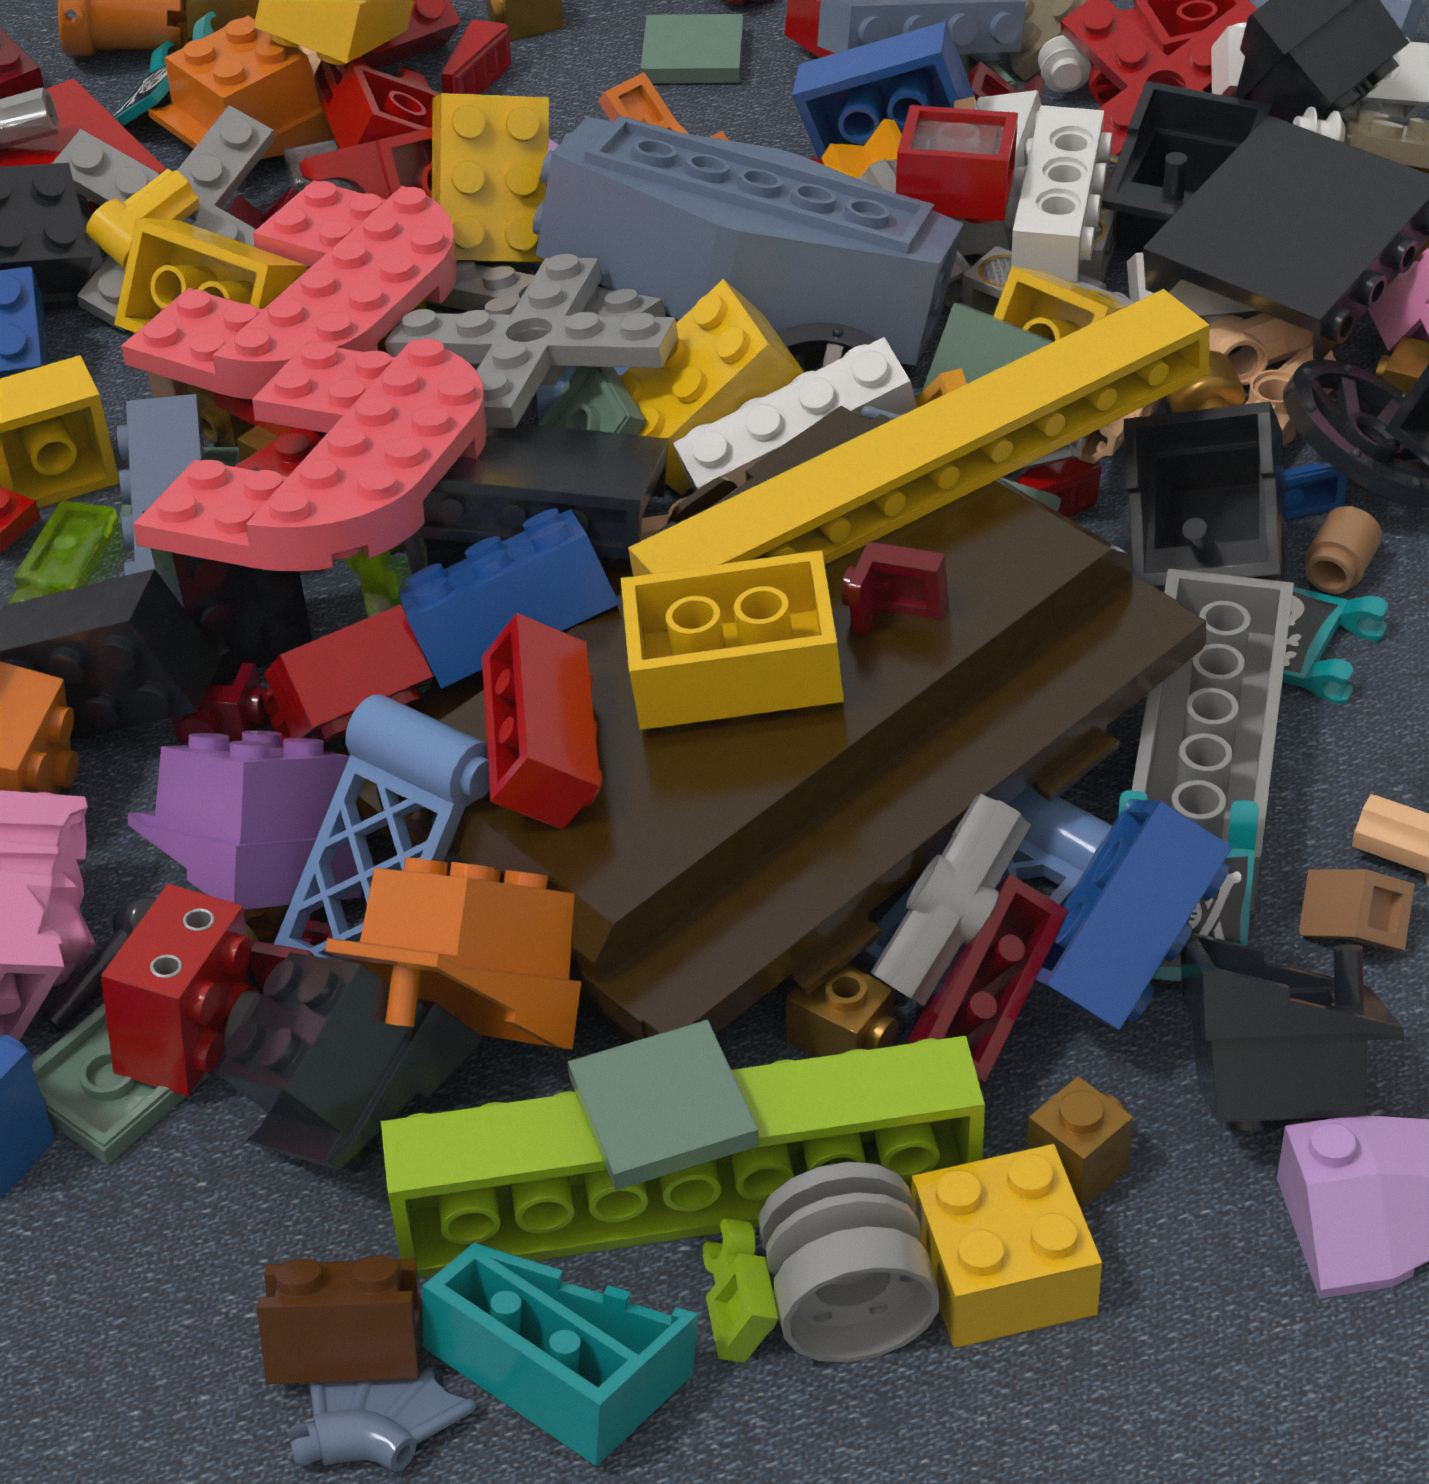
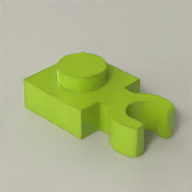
[703,1218,779,1363]

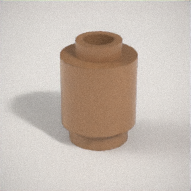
[1305,506,1382,594]

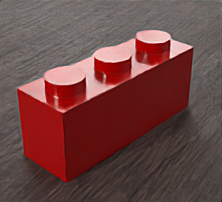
[482,613,602,830]

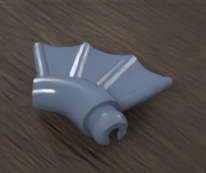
[288,1369,476,1472]

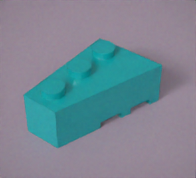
[422,1243,699,1466]

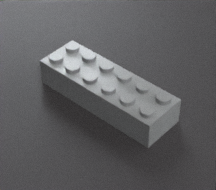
[1132,569,1294,912]

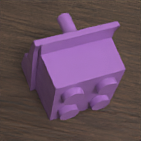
[128,731,362,910]

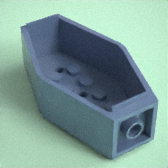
[532,115,964,366]

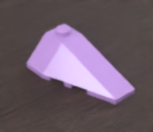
[1277,1115,1429,1299]

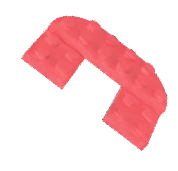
[121,180,458,399]
[133,339,487,571]

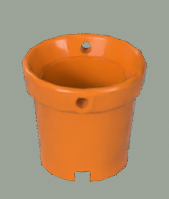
[58,0,189,58]

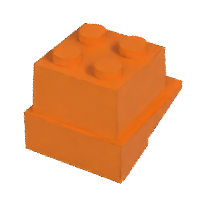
[148,16,336,161]
[0,634,79,795]
[325,857,581,1049]

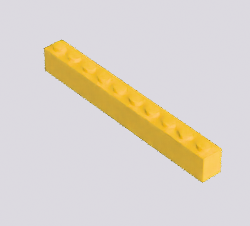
[628,289,1210,576]

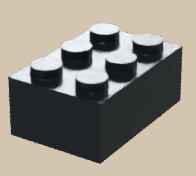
[142,467,312,685]
[0,569,222,740]

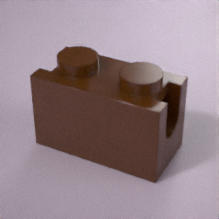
[257,1256,423,1385]

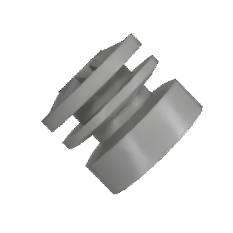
[759,1162,939,1363]

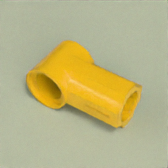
[86,169,200,270]

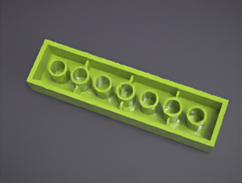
[381,1036,985,1278]

